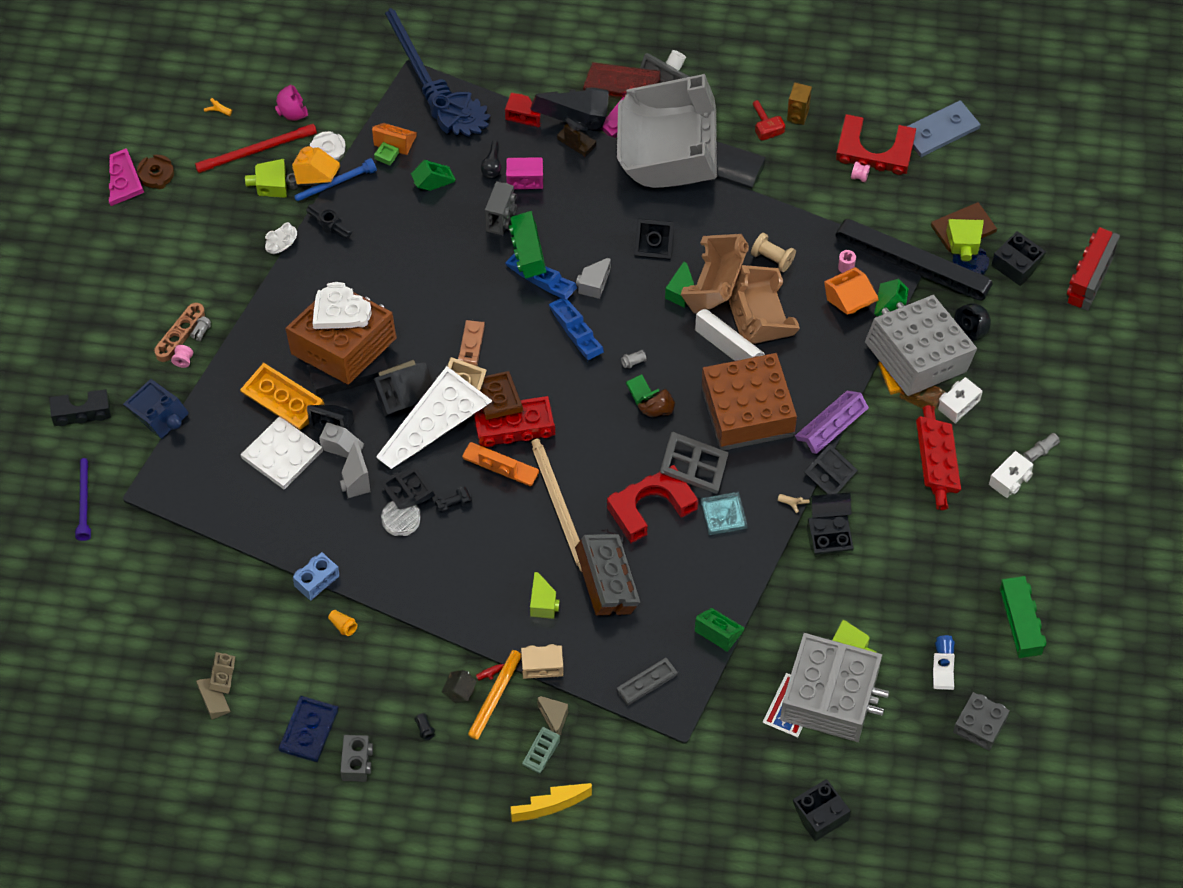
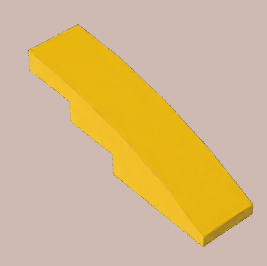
[511,783,592,822]

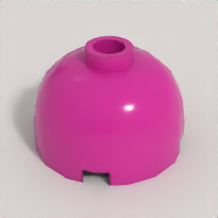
[275,84,308,121]

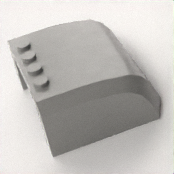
[617,74,717,188]

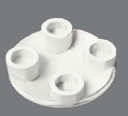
[265,222,297,254]

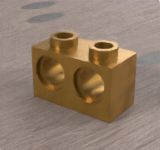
[787,83,812,125]

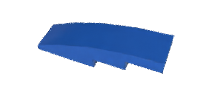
[505,253,577,300]
[549,298,604,360]

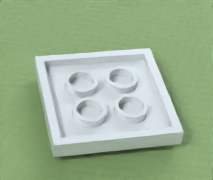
[241,417,323,490]

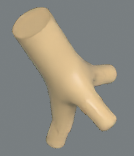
[778,494,810,513]

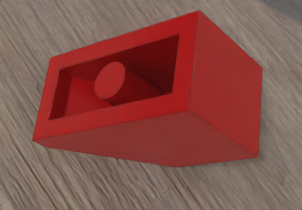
[505,93,541,127]

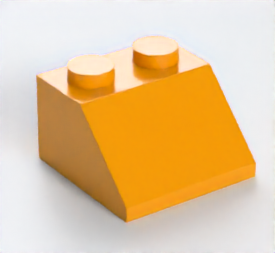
[292,146,340,184]

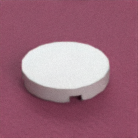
[310,131,346,161]

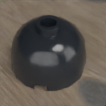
[954,303,991,341]

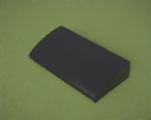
[716,141,766,189]
[307,353,388,397]

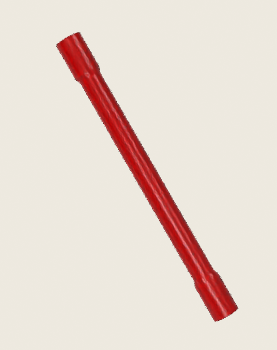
[195,124,317,173]

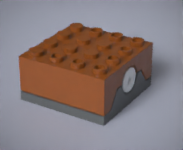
[701,353,797,451]

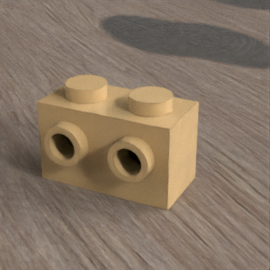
[521,644,563,679]

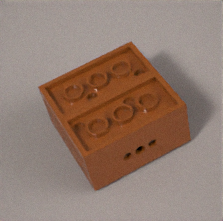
[285,292,397,385]

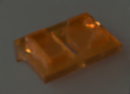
[899,386,946,411]

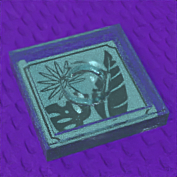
[701,492,747,535]

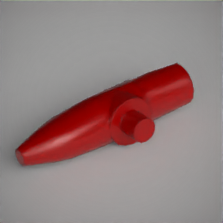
[476,664,504,680]

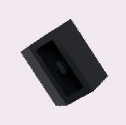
[991,231,1046,286]
[807,515,854,555]
[793,779,851,841]

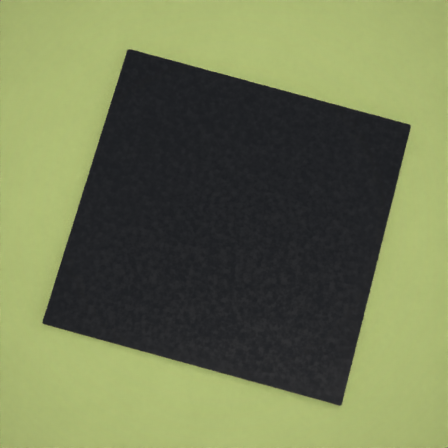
[123,60,922,744]

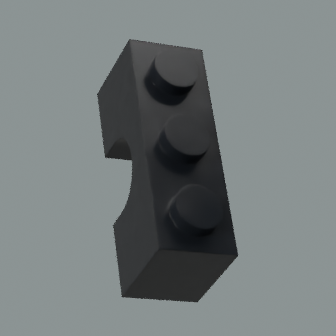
[49,389,111,426]

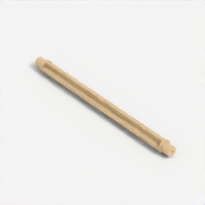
[531,439,582,572]

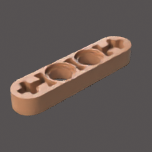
[155,303,205,362]

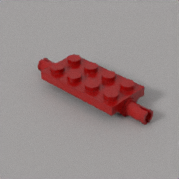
[916,405,961,510]

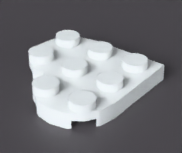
[313,282,372,329]

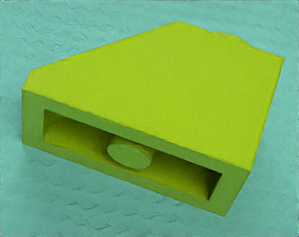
[530,572,560,619]

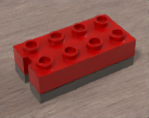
[1067,227,1120,311]

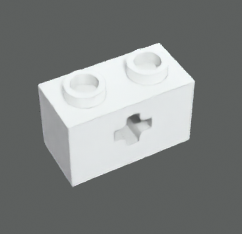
[938,377,982,423]
[989,451,1034,498]

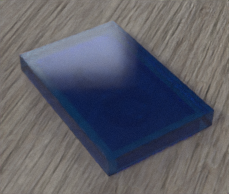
[279,696,339,763]

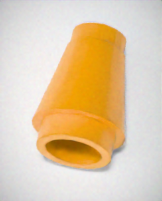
[328,610,357,636]

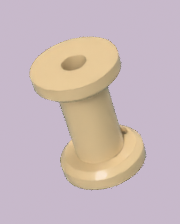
[751,232,796,272]

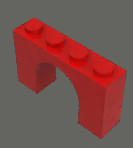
[836,114,917,175]
[607,465,698,543]

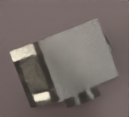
[442,670,477,703]

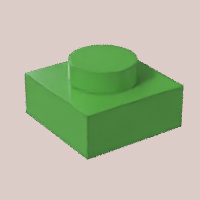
[374,142,399,165]

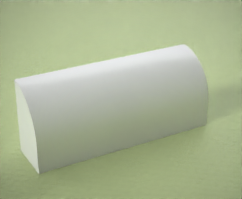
[695,309,765,361]

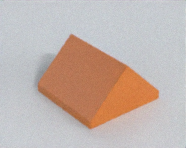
[372,123,417,155]

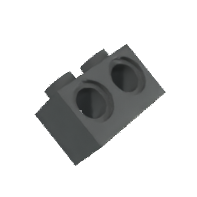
[341,735,373,782]

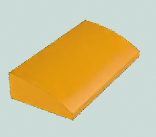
[240,363,324,430]

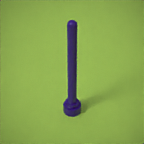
[75,458,91,541]

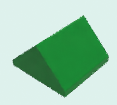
[695,608,745,652]

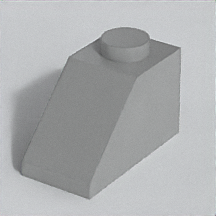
[576,258,611,299]
[320,422,364,458]

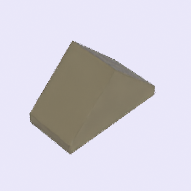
[537,696,568,735]

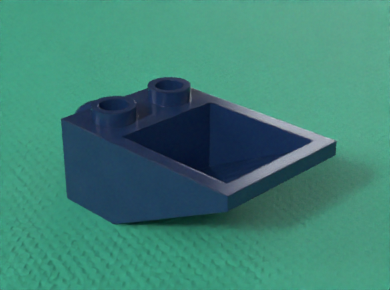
[123,379,189,439]

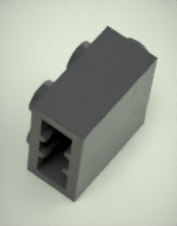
[485,181,517,236]
[953,692,1010,751]

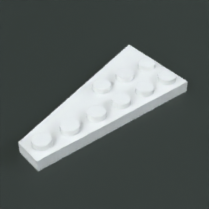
[376,366,492,469]

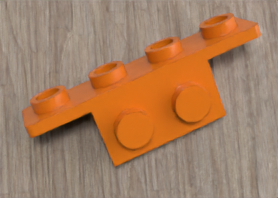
[462,442,539,486]

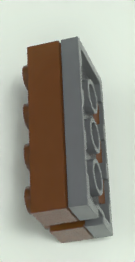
[575,534,640,615]

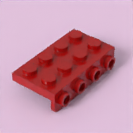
[474,396,555,447]

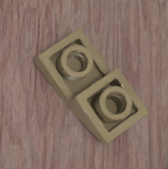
[209,652,235,694]

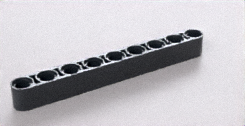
[835,219,993,301]

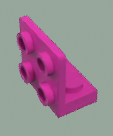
[506,157,543,189]

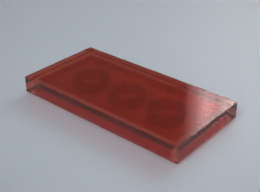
[583,62,661,97]

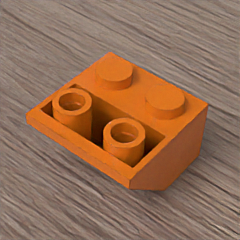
[824,267,879,315]

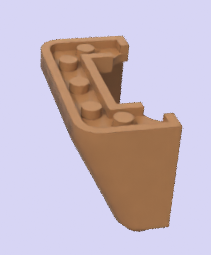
[681,234,749,314]
[728,265,800,344]

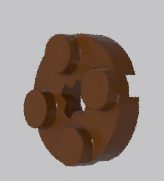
[137,155,174,189]

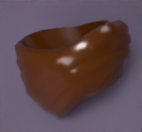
[638,389,675,417]

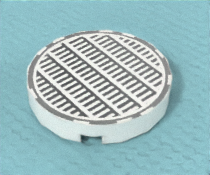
[381,501,420,536]

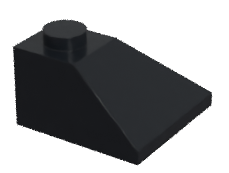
[307,405,354,432]

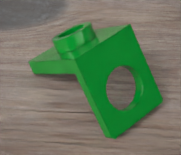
[626,374,660,405]

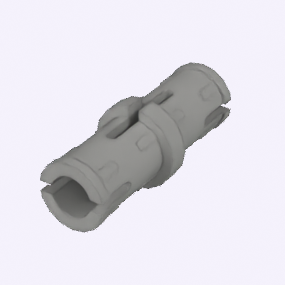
[1023,433,1060,463]

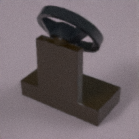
[557,116,596,157]

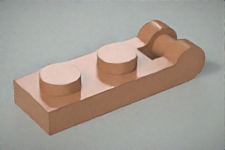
[458,320,485,366]

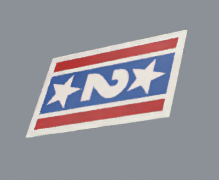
[763,673,803,737]

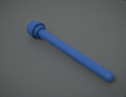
[294,158,377,201]

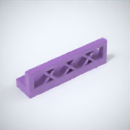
[795,390,869,454]

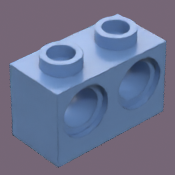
[293,552,339,601]

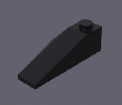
[530,87,609,131]

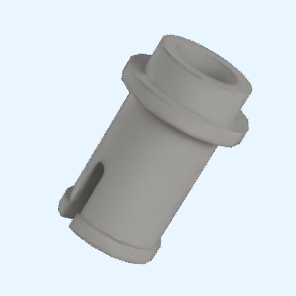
[190,316,211,341]
[621,350,646,369]

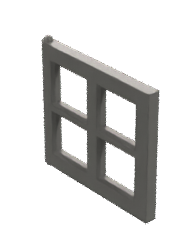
[660,432,728,494]

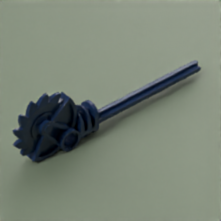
[385,8,491,136]

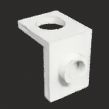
[933,653,955,690]

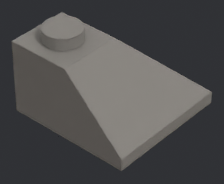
[340,441,371,498]

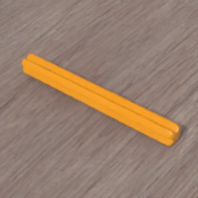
[468,650,522,740]

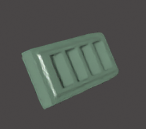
[522,727,560,774]

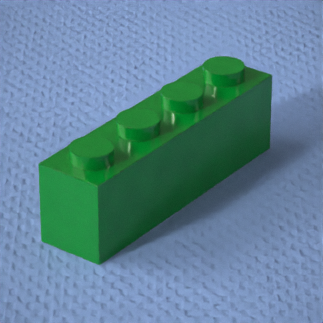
[509,211,547,279]
[999,576,1046,658]

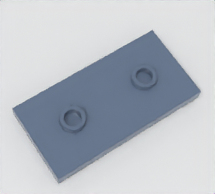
[907,100,981,157]

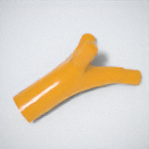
[204,98,232,116]

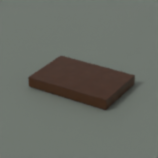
[931,202,997,252]
[480,371,523,420]

